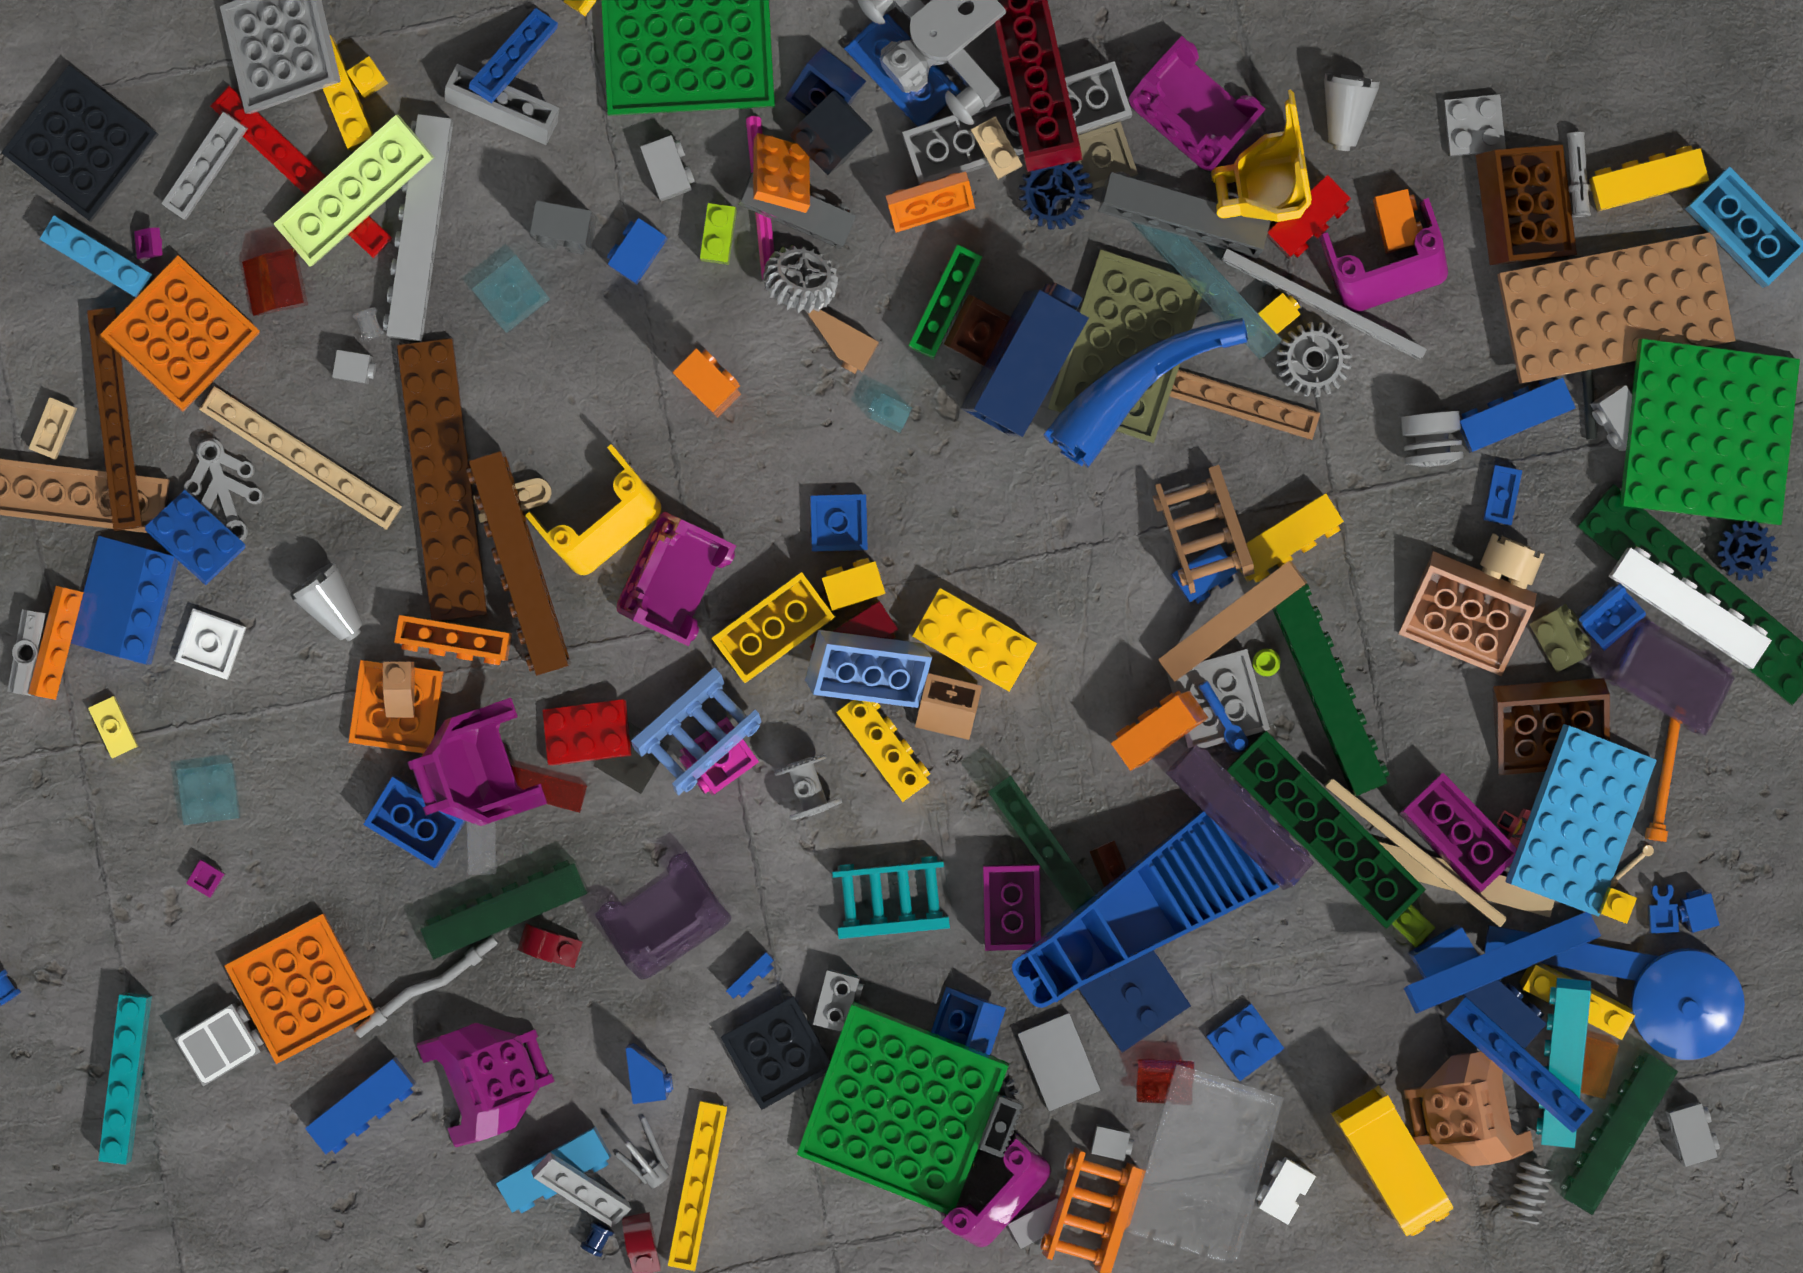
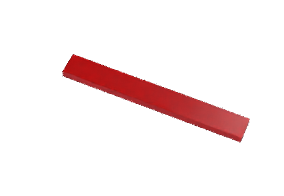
[210,86,393,258]

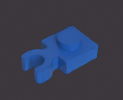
[1648,884,1679,933]

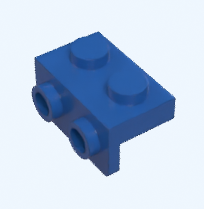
[1579,584,1646,651]

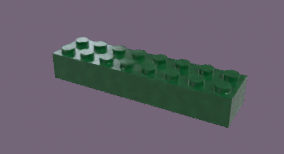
[1272,579,1389,796]
[1226,731,1426,929]

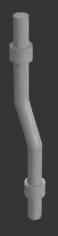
[354,935,499,1038]

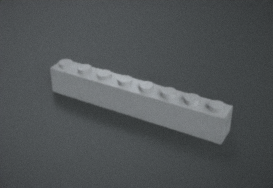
[383,114,454,342]

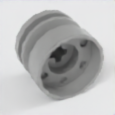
[1400,411,1464,467]

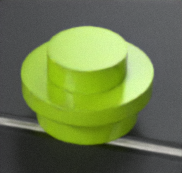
[1252,649,1281,676]

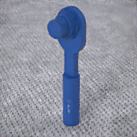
[1198,680,1248,752]

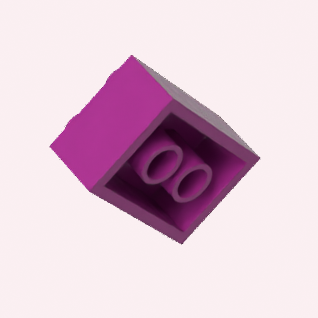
[983,864,1041,951]

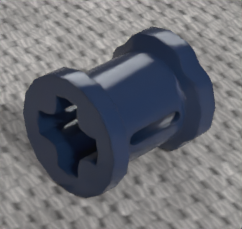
[580,1221,614,1257]

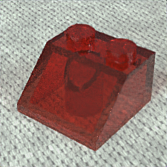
[242,248,308,316]

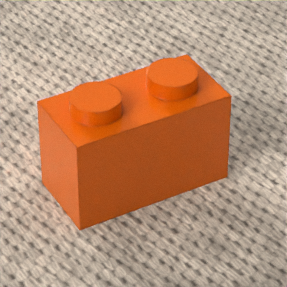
[1373,189,1423,253]

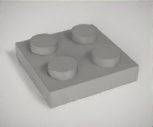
[1443,94,1506,157]

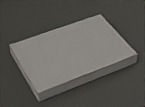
[1017,1013,1101,1111]

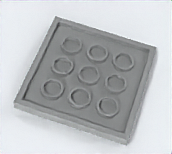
[220,0,341,114]

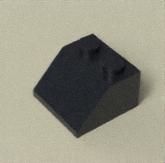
[790,90,873,176]

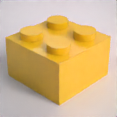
[822,558,886,611]

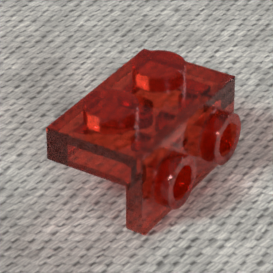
[1136,1059,1194,1104]

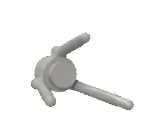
[615,1116,670,1189]

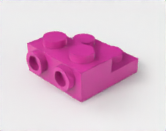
[679,717,759,796]

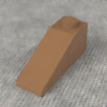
[806,309,879,374]

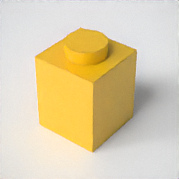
[346,56,388,99]
[1255,293,1300,337]
[1598,887,1637,924]

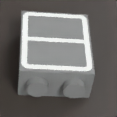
[175,1002,265,1086]

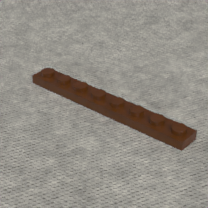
[87,307,142,531]

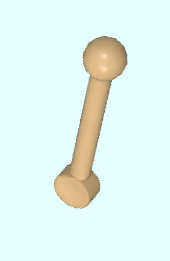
[1610,845,1654,887]

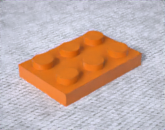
[753,133,810,213]
[886,171,975,233]

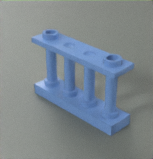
[631,667,761,796]

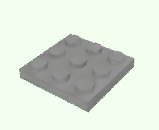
[1166,649,1270,752]

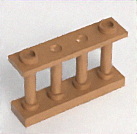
[1152,465,1254,594]

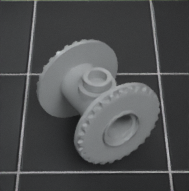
[774,754,842,820]

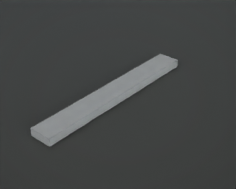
[1221,249,1427,360]

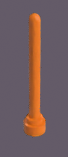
[1644,708,1682,842]

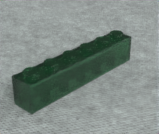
[988,775,1096,912]
[420,860,589,960]
[1560,1052,1678,1215]

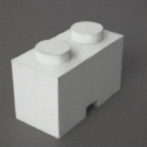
[1256,1157,1316,1224]

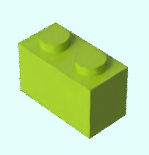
[700,203,737,265]

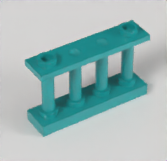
[832,856,950,939]

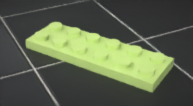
[274,115,435,267]

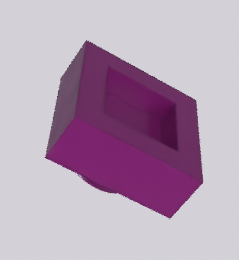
[134,228,162,259]
[186,859,226,898]

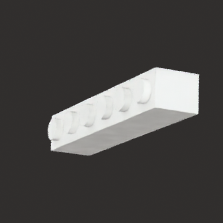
[1608,547,1772,669]

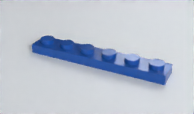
[1446,997,1593,1133]

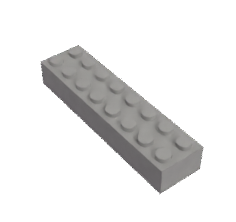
[902,61,1132,185]

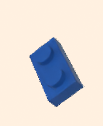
[1483,465,1522,525]
[726,951,775,999]

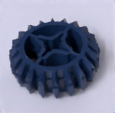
[1019,162,1093,230]

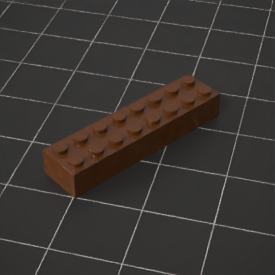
[466,451,571,676]

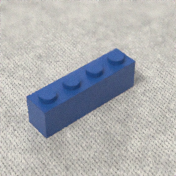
[1460,377,1576,453]
[305,1057,416,1154]

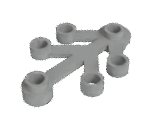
[184,438,264,541]

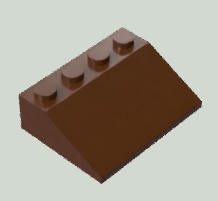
[1476,145,1577,265]
[1493,678,1610,775]

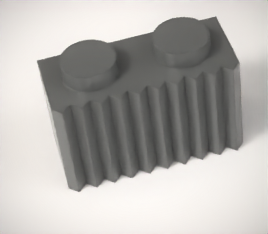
[978,1094,1024,1157]

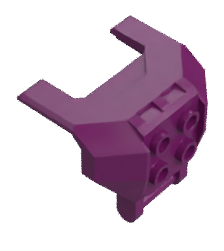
[408,697,547,826]
[417,1023,555,1147]

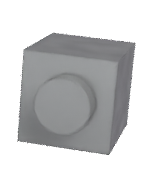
[332,350,376,384]
[1090,1124,1134,1161]

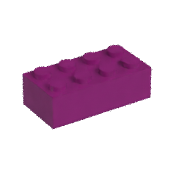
[1399,773,1517,894]

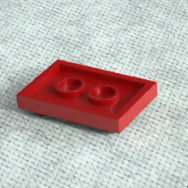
[543,699,631,766]

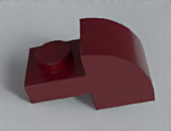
[517,923,583,968]
[622,1212,661,1273]

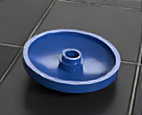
[1631,948,1745,1060]

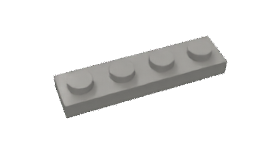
[161,112,248,220]
[531,1152,631,1228]

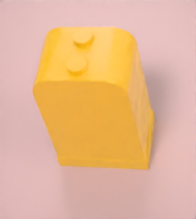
[1331,1085,1454,1237]

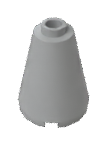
[1324,73,1380,151]
[289,562,362,641]

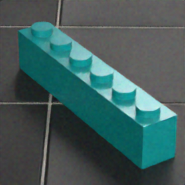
[1536,978,1591,1148]
[98,992,152,1165]

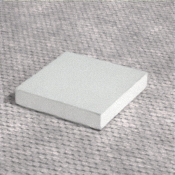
[174,609,247,680]

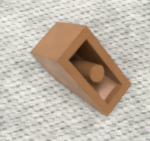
[383,662,415,718]

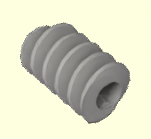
[1506,1162,1553,1225]

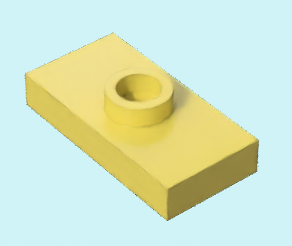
[88,696,138,758]

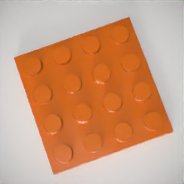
[100,256,260,412]
[224,913,375,1064]

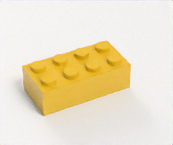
[712,572,835,683]
[912,588,1037,692]

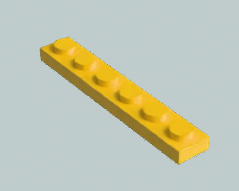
[668,1100,728,1271]

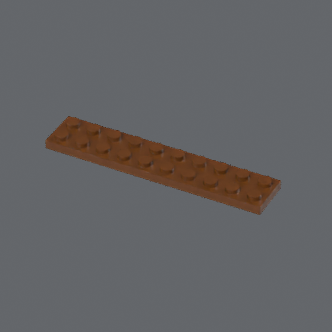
[397,338,488,621]

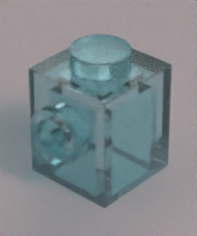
[868,393,912,434]

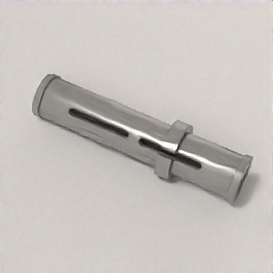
[1567,132,1591,217]

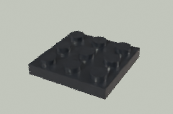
[721,996,831,1110]

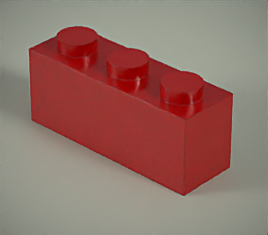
[1267,175,1351,259]

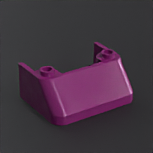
[1319,198,1448,313]

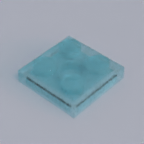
[472,255,551,333]
[177,763,240,825]

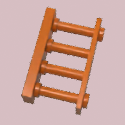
[1040,1147,1143,1273]

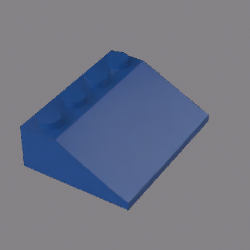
[71,536,179,665]

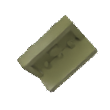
[1529,604,1592,673]

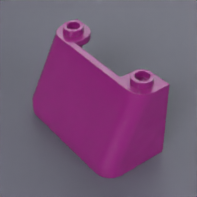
[1129,36,1266,171]
[616,512,737,646]
[941,1132,1051,1247]

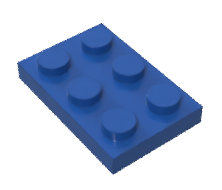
[145,490,245,585]

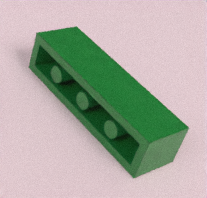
[909,245,982,360]

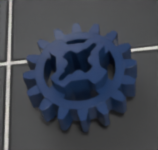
[1716,521,1778,582]

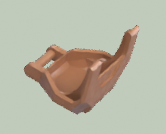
[1404,1051,1534,1166]

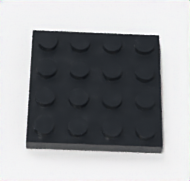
[1,65,159,222]

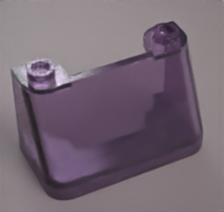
[1604,620,1735,737]
[594,851,732,980]

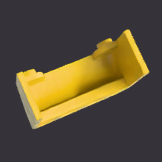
[525,444,662,575]

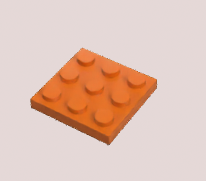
[348,660,444,753]

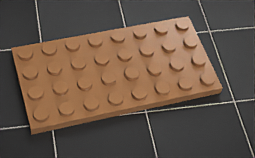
[1497,233,1736,384]

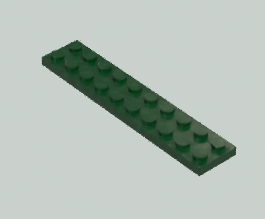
[1577,484,1803,706]

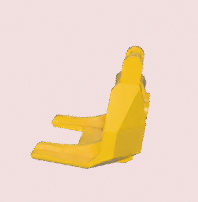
[1211,89,1312,222]

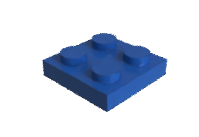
[810,494,868,552]
[1206,1003,1285,1081]

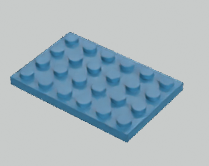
[1505,724,1657,917]

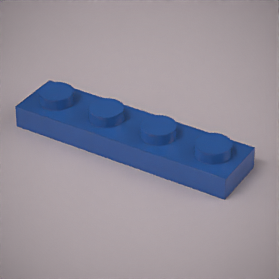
[469,8,558,104]

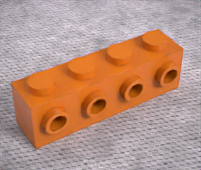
[394,615,512,665]

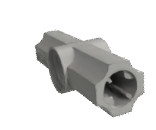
[7,609,47,696]

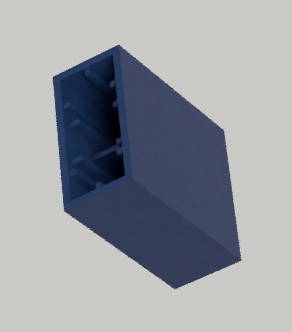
[960,282,1089,437]

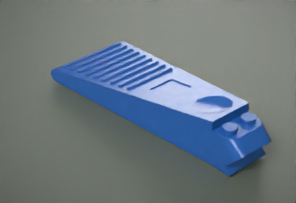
[1012,786,1292,1008]

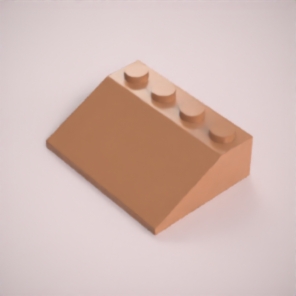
[1399,551,1537,676]

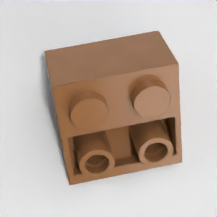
[915,673,982,740]

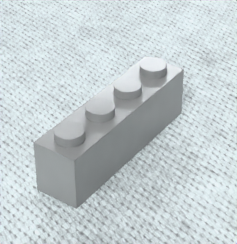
[445,64,559,145]

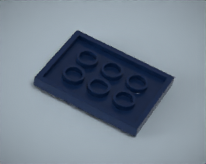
[1079,950,1191,1053]

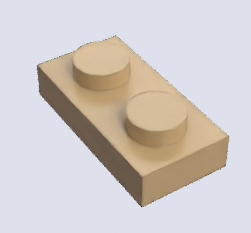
[971,116,1022,180]
[29,397,77,460]

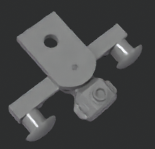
[857,0,1006,125]

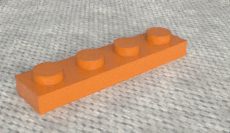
[28,586,84,700]

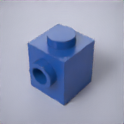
[1678,888,1720,933]

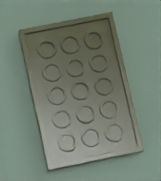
[1048,250,1207,444]

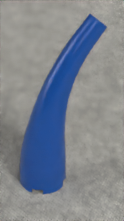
[1044,318,1248,468]

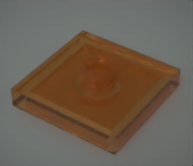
[1581,1036,1619,1099]

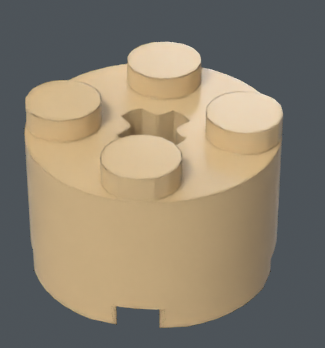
[1480,533,1545,589]

